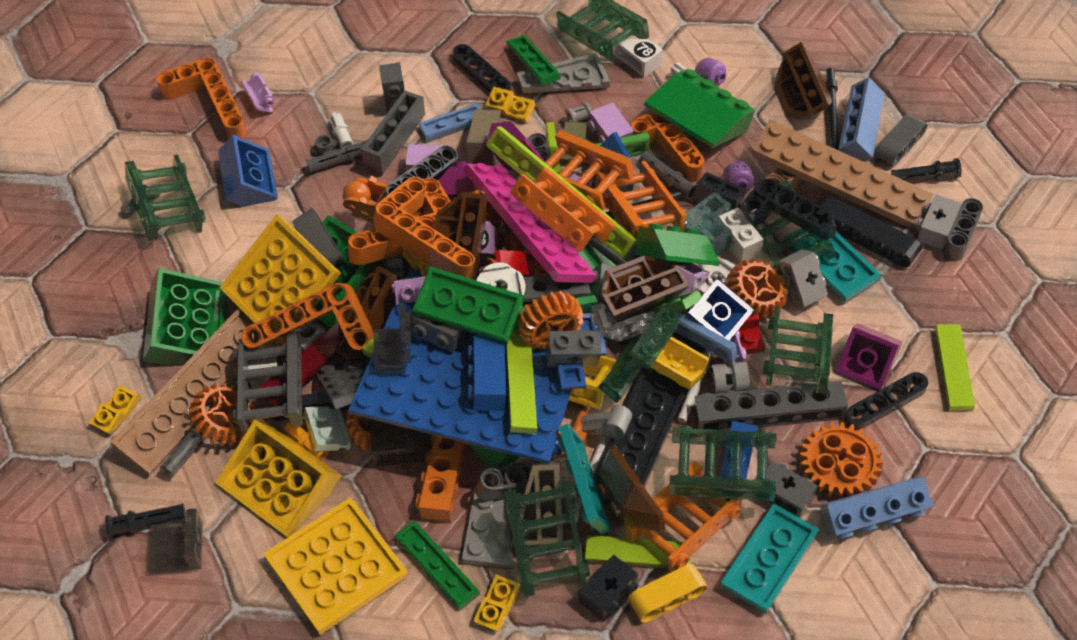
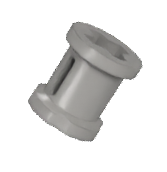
[566,102,592,122]

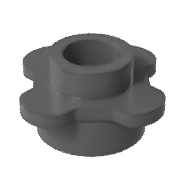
[312,135,337,155]

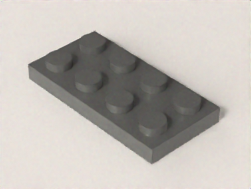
[316,357,368,409]

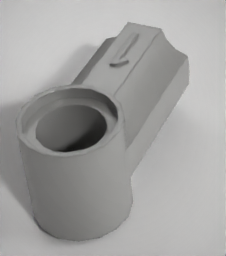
[581,405,632,439]

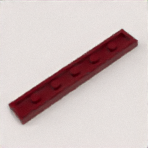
[257,322,339,407]

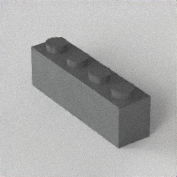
[361,90,425,174]

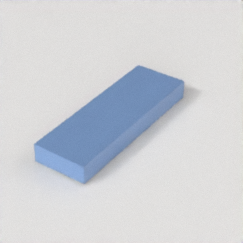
[418,103,481,143]
[671,312,737,363]

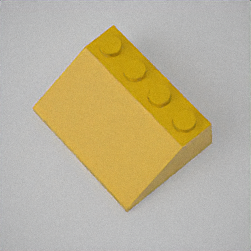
[215,419,342,538]

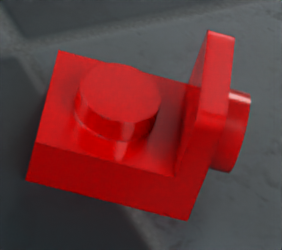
[738,315,765,355]

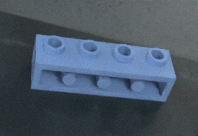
[839,77,885,161]
[820,476,933,539]

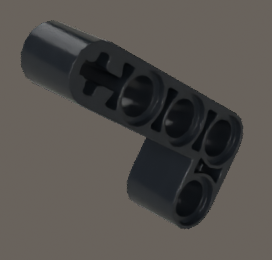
[742,179,836,240]

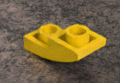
[485,87,536,123]
[89,385,142,434]
[473,574,521,632]

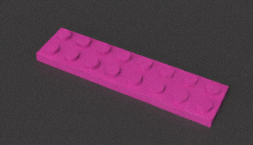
[464,163,596,283]

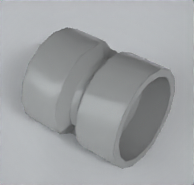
[710,362,750,394]

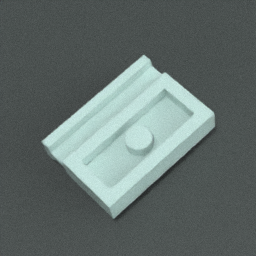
[303,406,352,451]

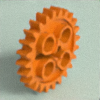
[799,422,883,499]

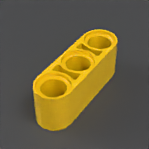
[628,564,708,623]

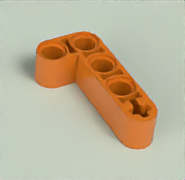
[631,111,704,182]

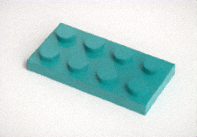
[783,228,881,302]
[558,424,611,534]
[720,504,819,614]

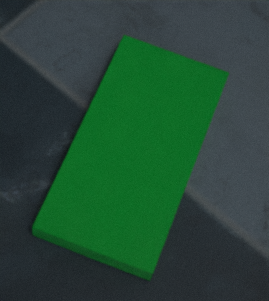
[412,266,525,344]

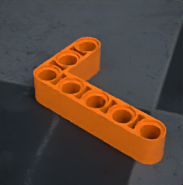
[156,57,247,139]
[373,177,475,278]
[348,178,451,265]
[241,283,375,350]

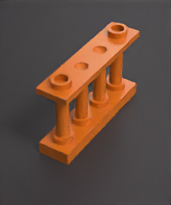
[545,130,635,211]
[595,161,687,239]
[510,168,616,252]
[625,461,742,573]

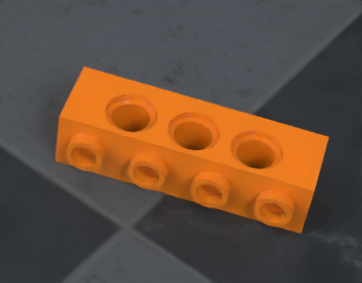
[416,434,468,523]

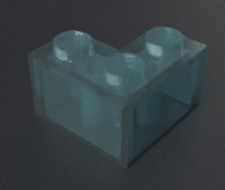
[683,192,732,257]

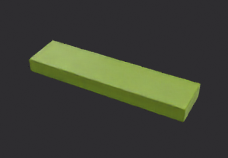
[935,324,975,411]
[585,535,691,569]

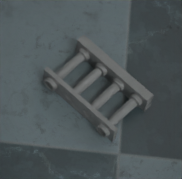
[233,332,302,433]

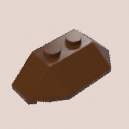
[775,42,832,117]
[434,192,486,280]
[600,256,690,320]
[335,266,397,361]
[598,444,665,532]

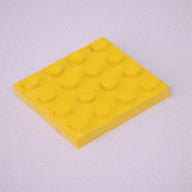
[219,214,341,346]
[263,497,409,635]

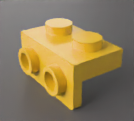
[648,336,709,389]

